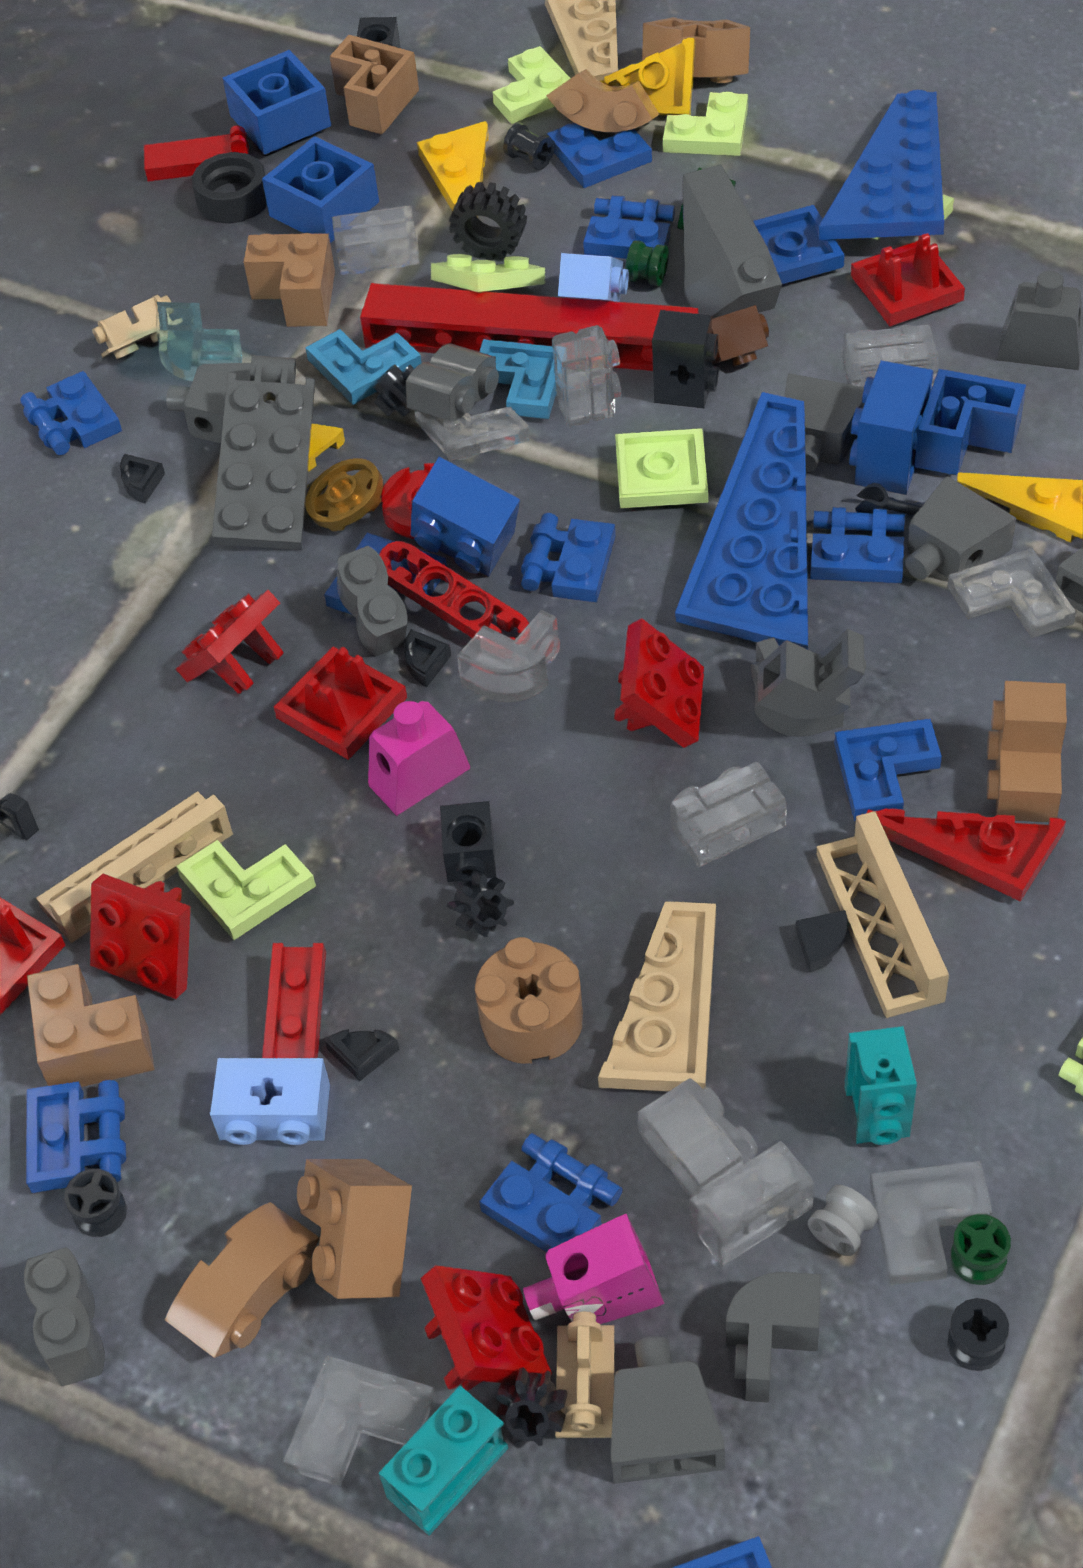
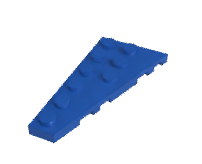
[819,90,944,240]
[675,392,808,650]

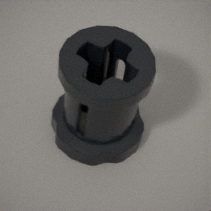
[503,122,555,170]

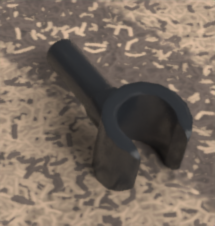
[855,483,922,516]

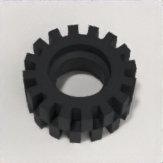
[449,182,527,260]

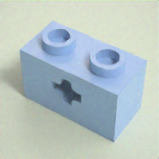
[558,253,629,302]
[210,1058,330,1145]

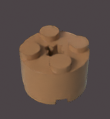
[475,937,583,1064]

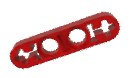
[379,541,531,658]

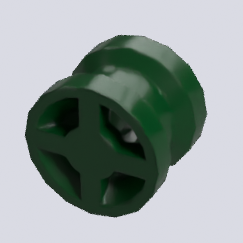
[625,240,669,287]
[951,1214,1011,1285]

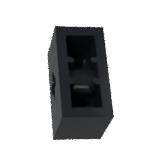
[652,310,719,408]

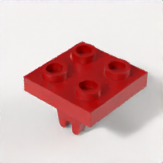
[851,233,965,326]
[175,590,284,694]
[614,618,704,748]
[274,646,407,760]
[90,873,191,999]
[0,897,66,1015]
[421,1265,552,1391]

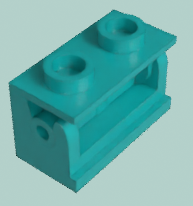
[844,1026,917,1145]
[378,1386,509,1536]

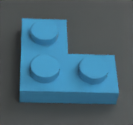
[305,329,422,405]
[479,339,566,419]

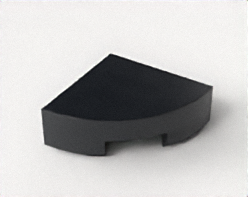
[120,454,165,504]
[405,629,451,687]
[0,793,39,841]
[796,910,847,972]
[325,1029,400,1081]

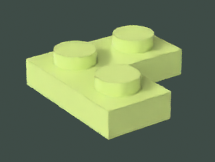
[492,46,571,124]
[663,92,748,156]
[431,254,545,292]
[176,840,316,940]

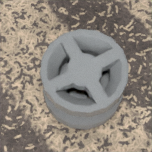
[808,1185,879,1256]

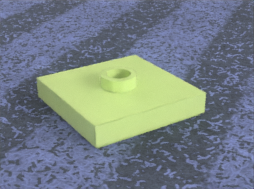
[615,428,708,508]

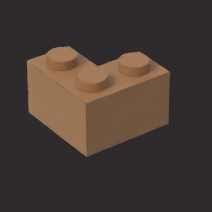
[330,35,419,134]
[244,233,335,327]
[987,681,1067,822]
[27,964,155,1087]
[297,1159,412,1299]

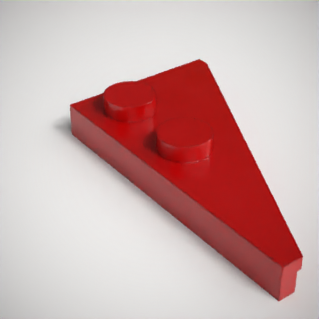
[866,808,1066,902]

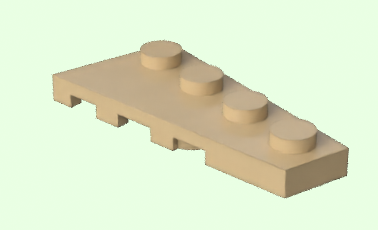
[545,0,618,81]
[598,902,716,1093]

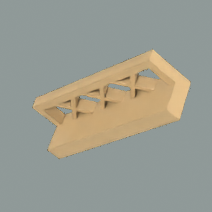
[36,791,233,943]
[816,811,949,1018]

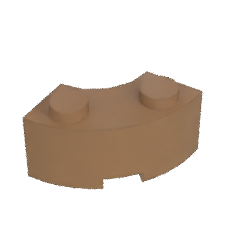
[642,17,750,83]
[546,69,659,132]
[165,1202,320,1358]

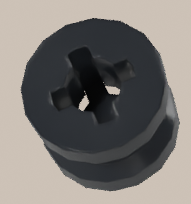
[64,1169,127,1237]
[947,1298,1009,1371]

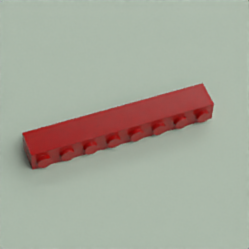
[360,283,699,371]

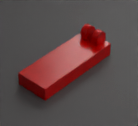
[144,125,249,182]
[262,943,326,1058]

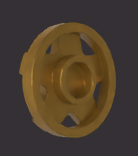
[305,458,383,531]

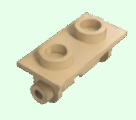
[92,295,183,360]
[555,1311,614,1438]

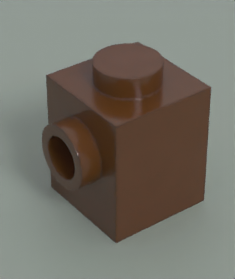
[712,305,769,367]

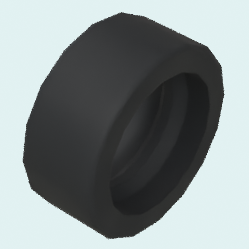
[192,152,267,223]

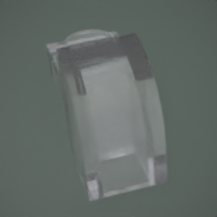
[457,610,561,702]

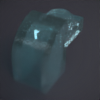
[156,302,243,381]

